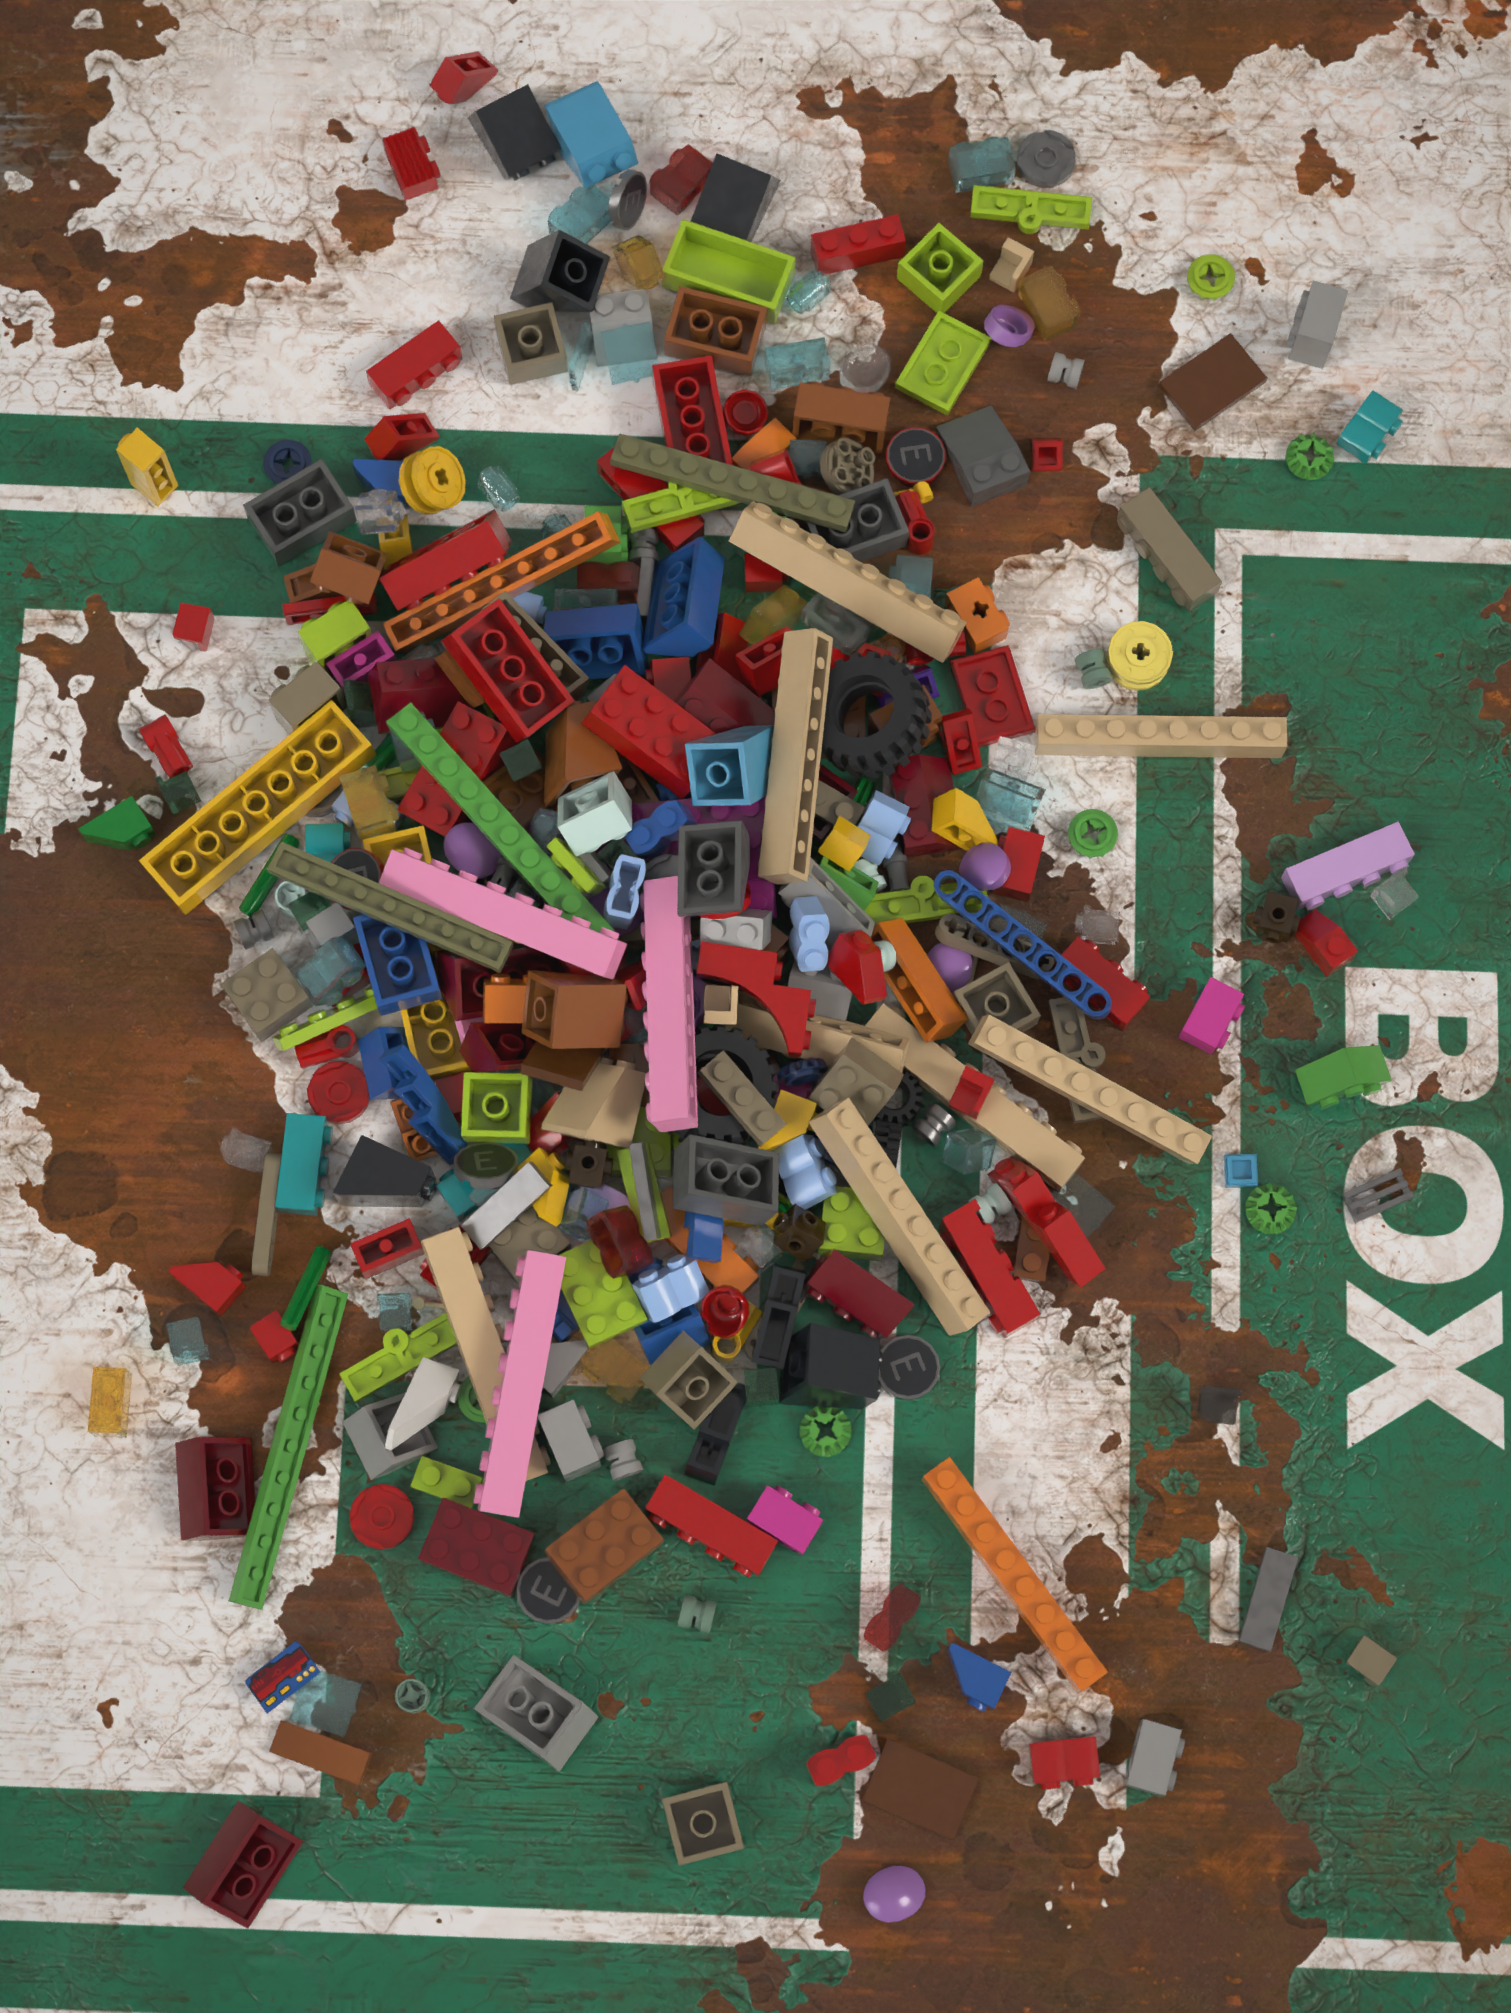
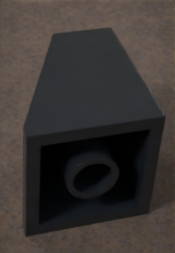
[468,84,561,181]
[690,153,781,242]
[510,230,611,312]
[333,1135,437,1207]
[779,1323,882,1409]

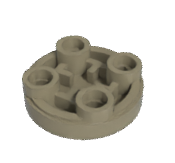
[820,438,875,495]

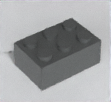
[243,459,357,567]
[801,479,909,562]
[673,1134,779,1226]

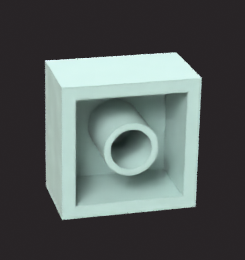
[557,771,632,857]

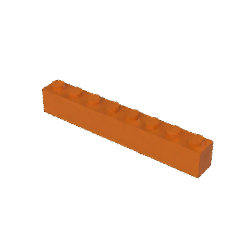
[382,511,621,653]
[922,1457,1108,1694]

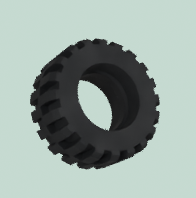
[821,651,932,778]
[667,1024,778,1145]

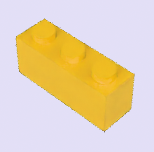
[116,428,178,507]

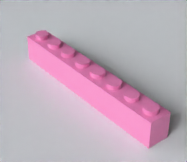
[379,847,627,980]
[640,875,698,1132]
[473,1250,566,1518]

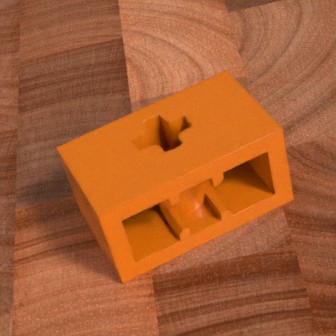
[945,577,1010,654]

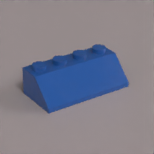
[642,536,725,658]

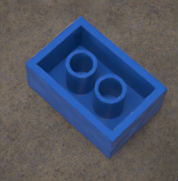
[544,603,648,679]
[353,914,443,1016]

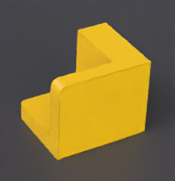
[818,816,871,872]

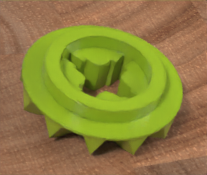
[1187,254,1235,301]

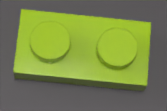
[546,837,606,895]
[410,1456,483,1509]

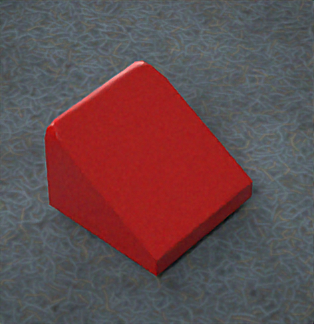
[1031,437,1063,471]

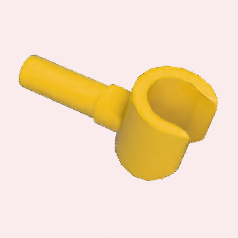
[893,481,933,504]

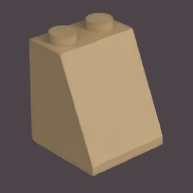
[541,1058,646,1149]

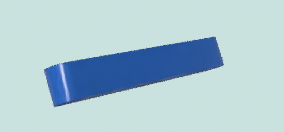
[934,870,1112,1020]

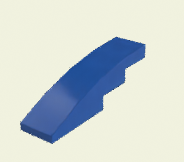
[379,1044,468,1165]
[684,1211,723,1263]

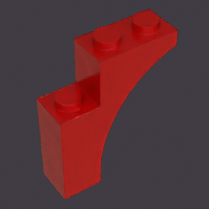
[696,941,816,1057]
[987,1156,1106,1288]

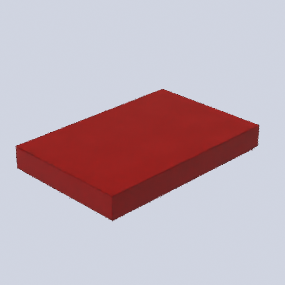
[949,645,1036,748]

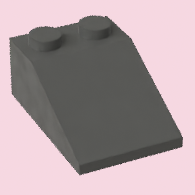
[936,405,1030,507]
[677,820,750,917]

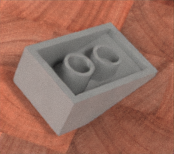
[474,1655,598,1771]

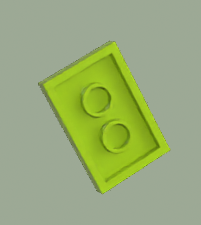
[895,311,991,416]
[558,1233,648,1349]

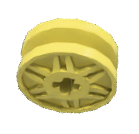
[1106,621,1173,691]

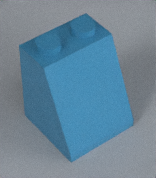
[544,81,639,188]
[685,725,774,806]

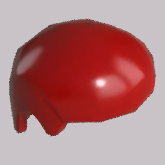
[723,389,769,436]
[700,1285,750,1339]

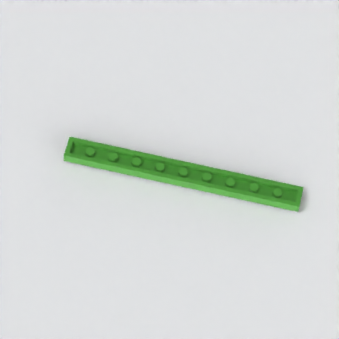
[386,703,615,932]
[229,1285,348,1610]

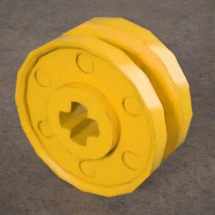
[399,446,466,515]

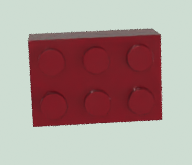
[418,1497,536,1598]

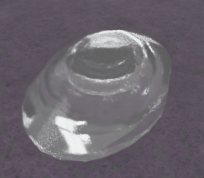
[839,343,891,393]

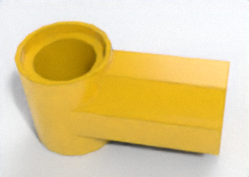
[711,1302,762,1364]

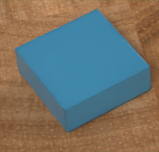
[1223,1154,1258,1188]

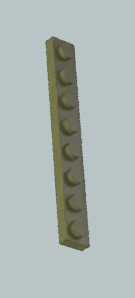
[610,433,855,532]
[267,842,514,973]

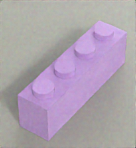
[1281,821,1415,910]

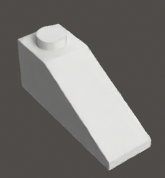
[385,1357,461,1450]

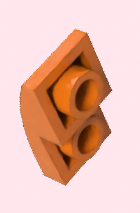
[731,418,797,470]
[390,1098,438,1161]

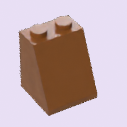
[544,701,622,807]
[521,970,628,1049]

